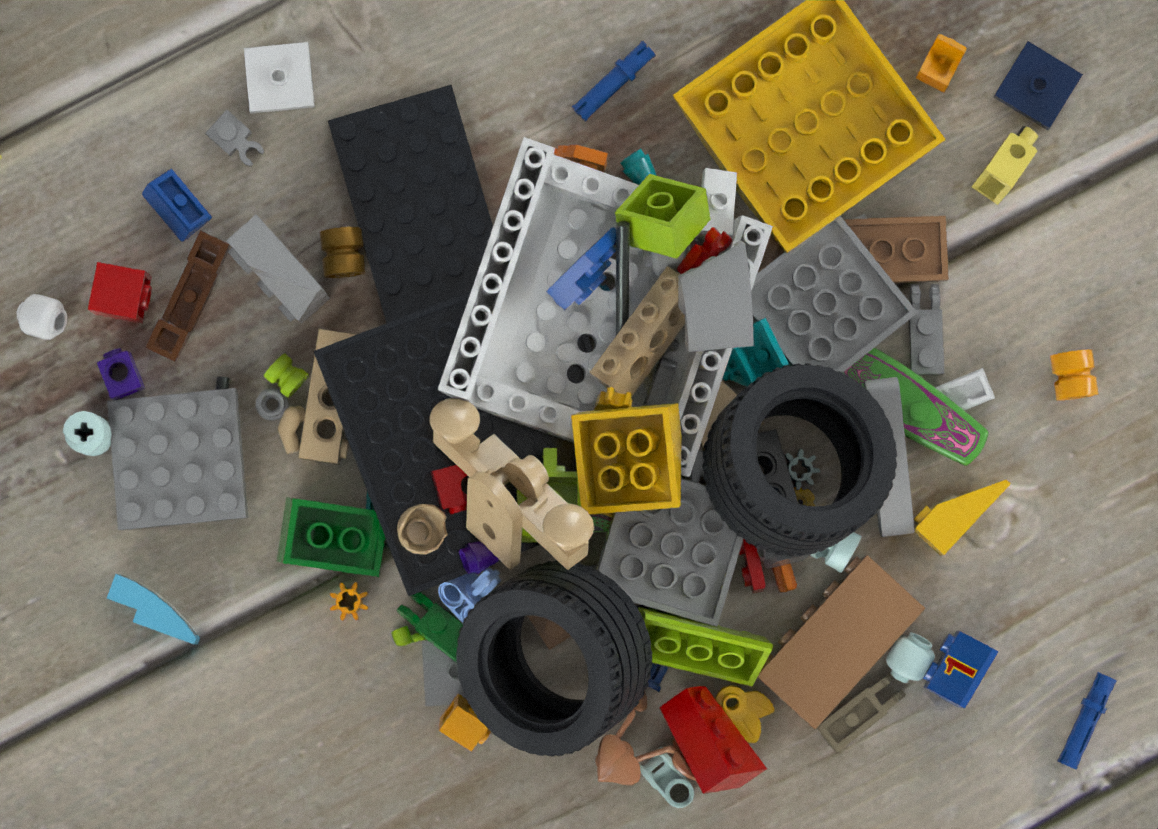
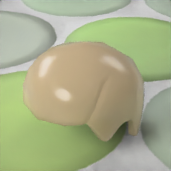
[397,504,447,555]

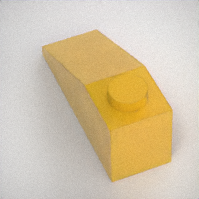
[914,480,1011,556]

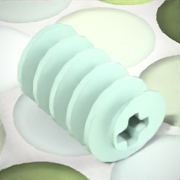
[63,411,112,456]

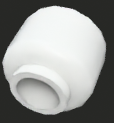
[17,294,67,340]

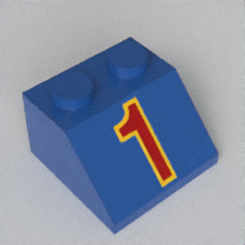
[923,631,999,709]

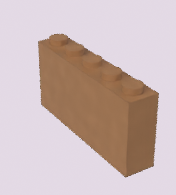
[757,555,926,729]

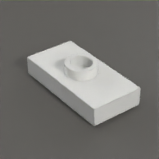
[699,168,737,237]
[935,368,995,411]

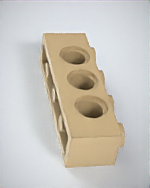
[589,266,685,397]
[298,329,356,465]

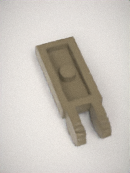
[817,673,906,753]

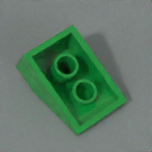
[277,497,385,577]

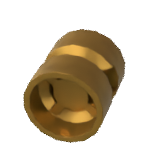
[320,227,366,278]

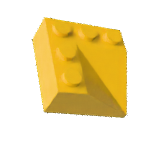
[571,403,682,514]

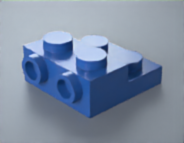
[546,226,616,310]

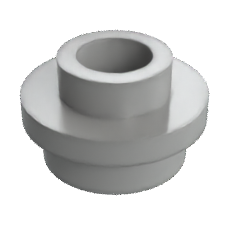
[256,388,289,421]

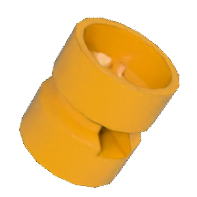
[1050,349,1099,401]

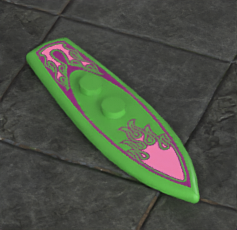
[843,348,989,466]

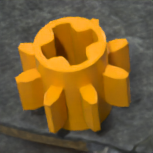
[330,582,369,621]

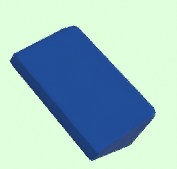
[142,168,212,242]

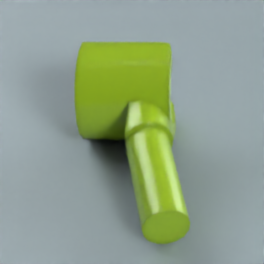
[391,626,427,647]

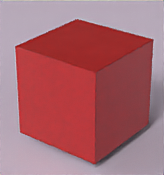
[88,262,152,324]

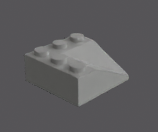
[226,215,330,324]

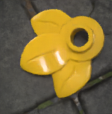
[715,685,775,743]

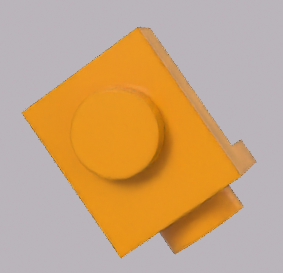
[916,34,967,93]

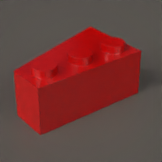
[659,686,767,794]

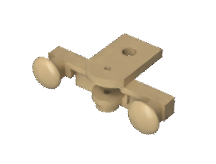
[430,398,594,570]

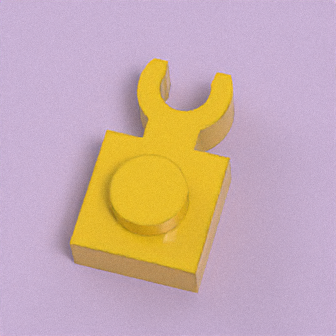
[594,387,633,410]

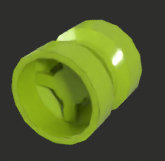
[263,353,309,398]

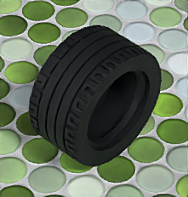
[702,363,897,557]
[456,560,652,757]

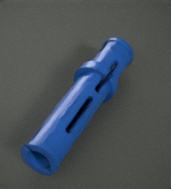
[571,41,656,122]
[1057,672,1117,770]

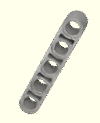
[864,377,914,537]

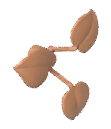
[595,690,696,786]

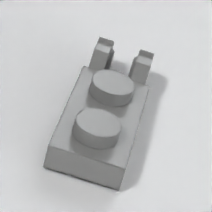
[909,284,944,375]

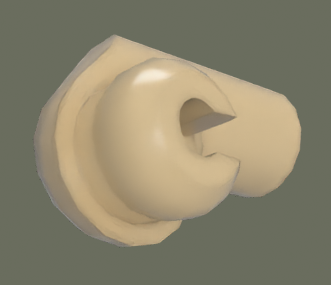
[278,406,306,455]

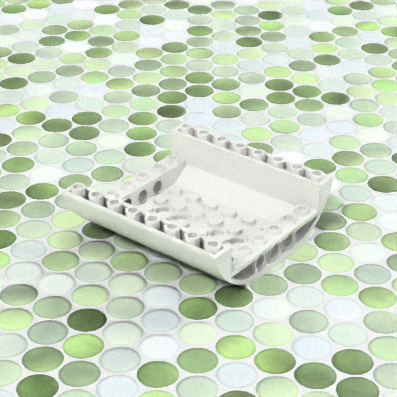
[438,137,773,477]

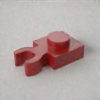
[676,227,733,274]

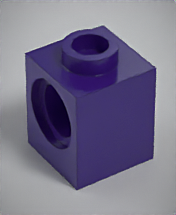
[97,348,145,400]

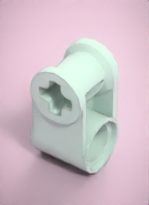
[639,746,694,808]

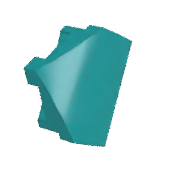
[722,317,789,387]

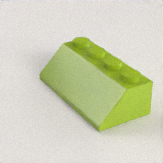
[638,607,773,686]

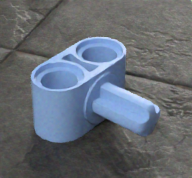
[438,568,501,623]

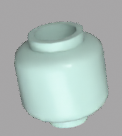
[886,632,935,683]

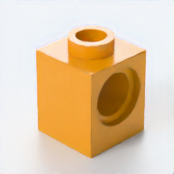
[439,694,491,752]

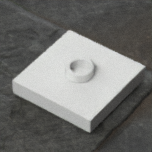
[244,42,315,114]

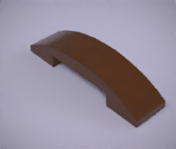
[145,230,230,362]

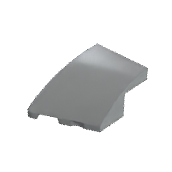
[678,241,753,352]

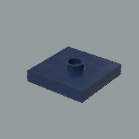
[993,41,1083,130]

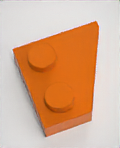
[554,145,608,173]

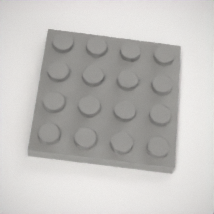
[751,216,918,372]
[107,388,248,530]
[597,478,743,627]

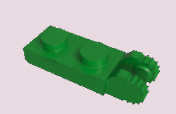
[397,592,463,663]

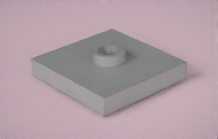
[422,641,466,706]

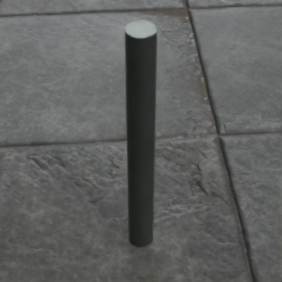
[616,221,630,335]

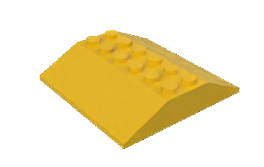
[673,0,946,253]

